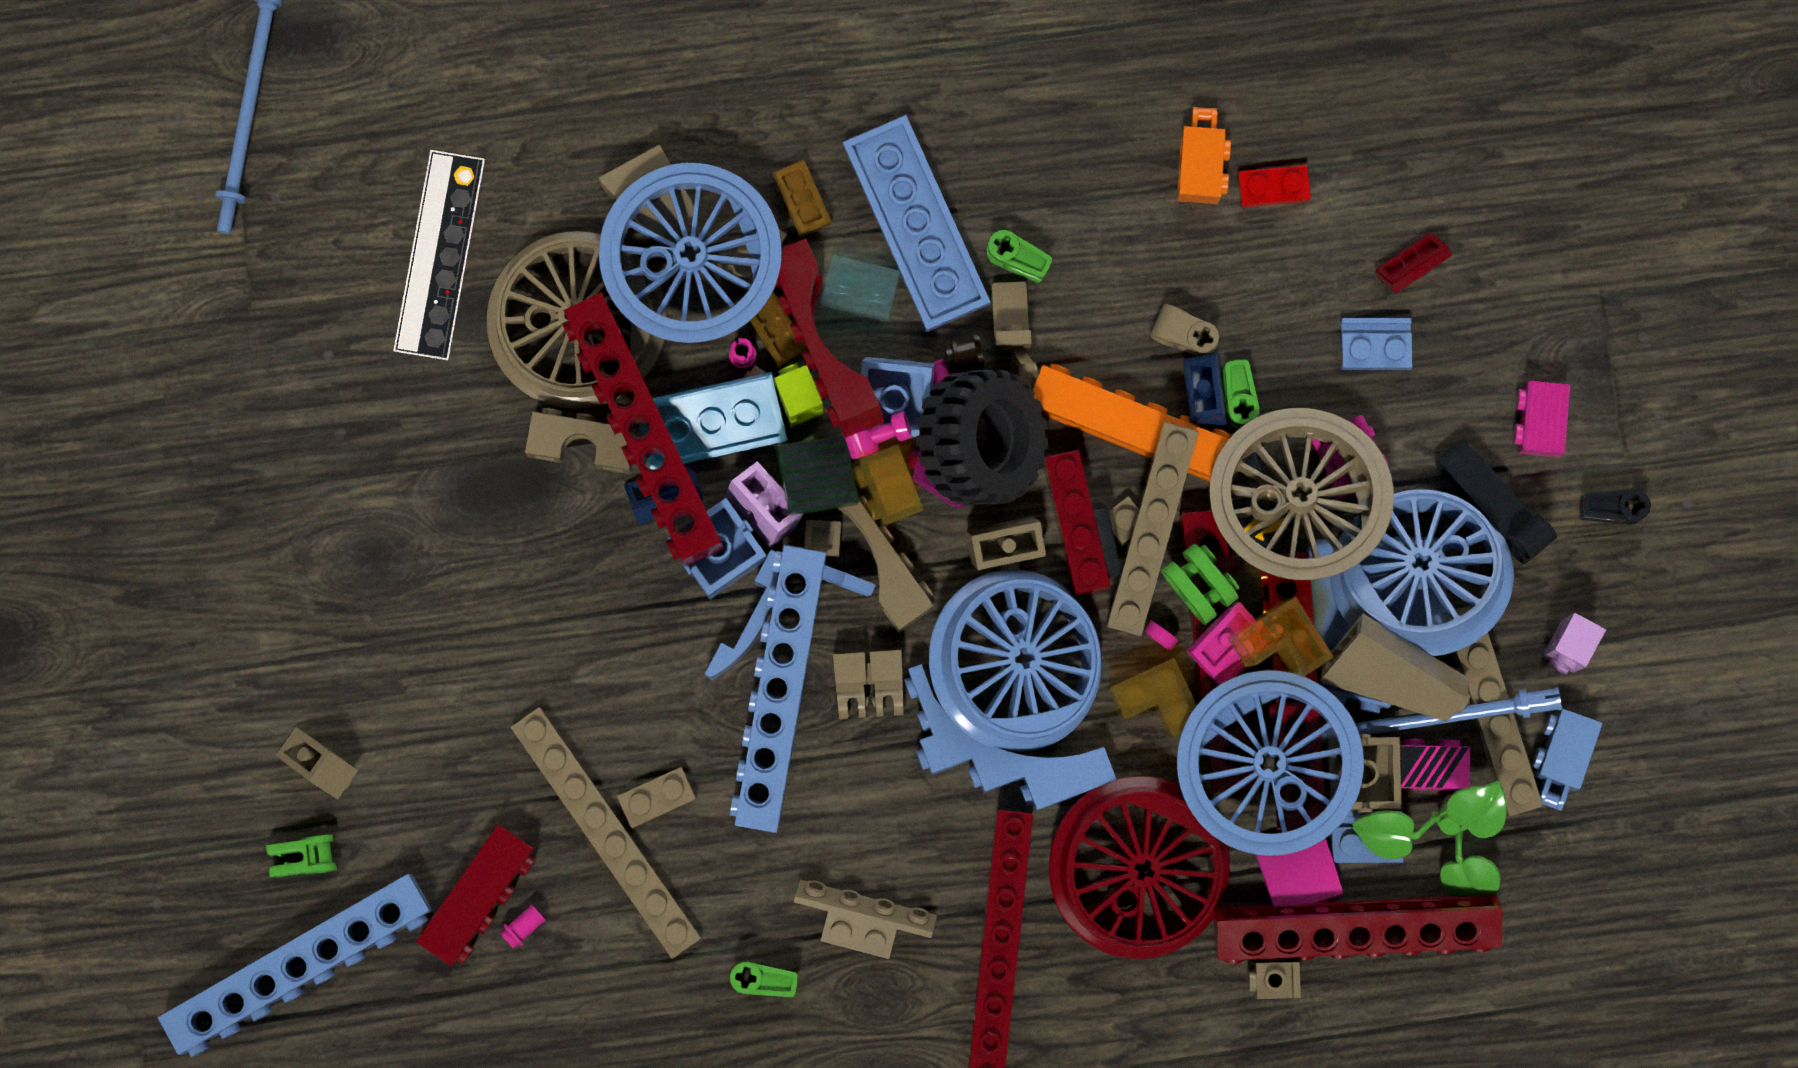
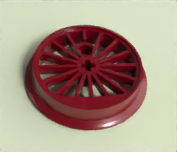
[1049,776,1230,959]

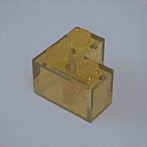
[851,443,924,526]
[1227,597,1333,677]
[1108,658,1197,739]

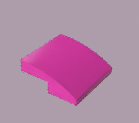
[1255,838,1343,905]

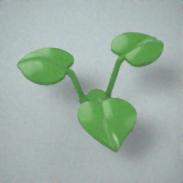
[1353,781,1507,896]

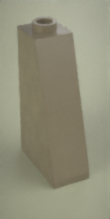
[599,144,721,275]
[1320,613,1470,722]

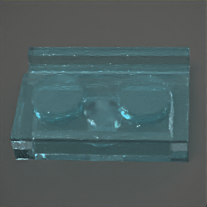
[821,255,900,321]

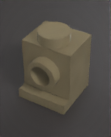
[1247,962,1301,999]

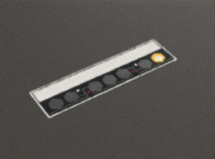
[393,150,485,360]

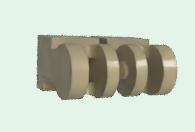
[833,650,903,719]

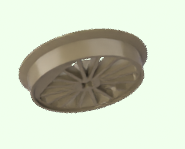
[487,231,667,409]
[1210,408,1394,580]

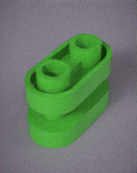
[1161,544,1239,625]

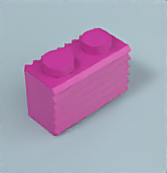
[1513,381,1570,458]

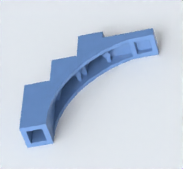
[904,664,1117,812]

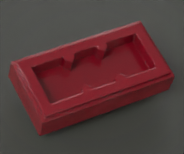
[1375,232,1452,294]

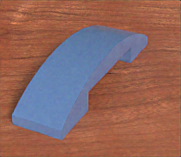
[705,550,779,680]

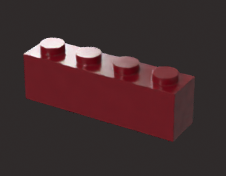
[1043,450,1110,598]
[416,824,536,967]

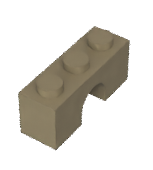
[525,408,638,475]

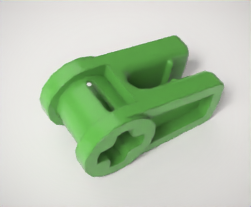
[986,230,1052,283]
[1222,360,1260,431]
[266,835,337,878]
[730,962,798,997]

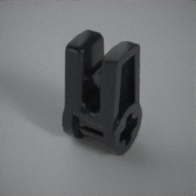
[1579,489,1651,525]

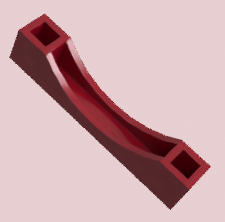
[774,239,884,438]

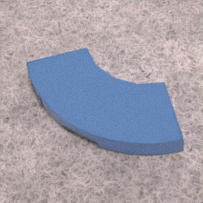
[822,565,875,597]

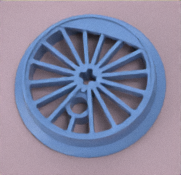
[599,163,782,343]
[1330,489,1514,656]
[929,569,1102,752]
[1177,670,1364,856]

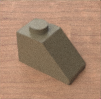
[275,727,358,800]

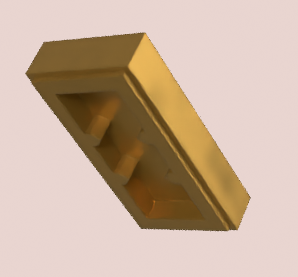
[772,160,832,238]
[750,292,807,368]

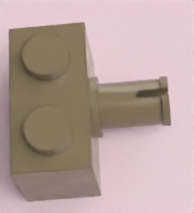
[965,516,1046,596]

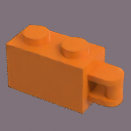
[1177,107,1231,204]

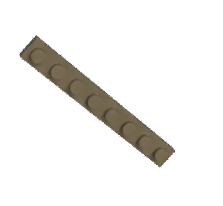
[511,707,701,959]

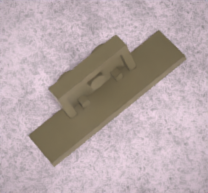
[794,879,937,959]

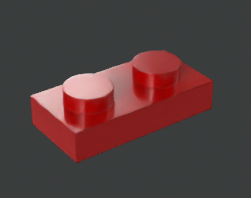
[1237,165,1311,208]

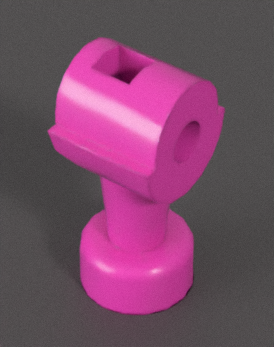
[842,411,912,459]

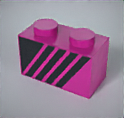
[1400,739,1470,791]

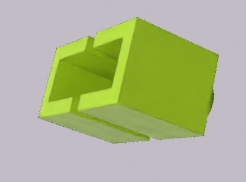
[774,364,823,427]

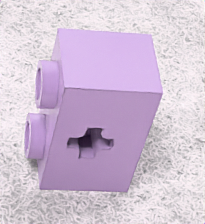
[724,461,804,549]
[1542,613,1606,674]

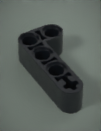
[1435,439,1558,564]

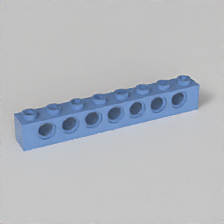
[730,545,827,833]
[158,874,433,1058]

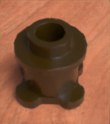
[945,334,984,373]

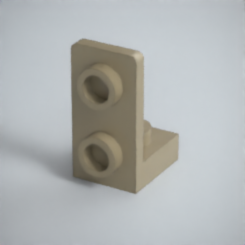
[992,282,1031,352]

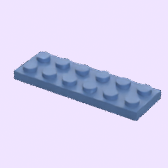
[843,115,991,332]

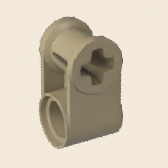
[1150,304,1219,356]

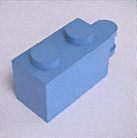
[1532,709,1603,811]

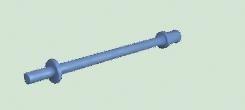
[214,0,283,234]
[1286,687,1562,742]

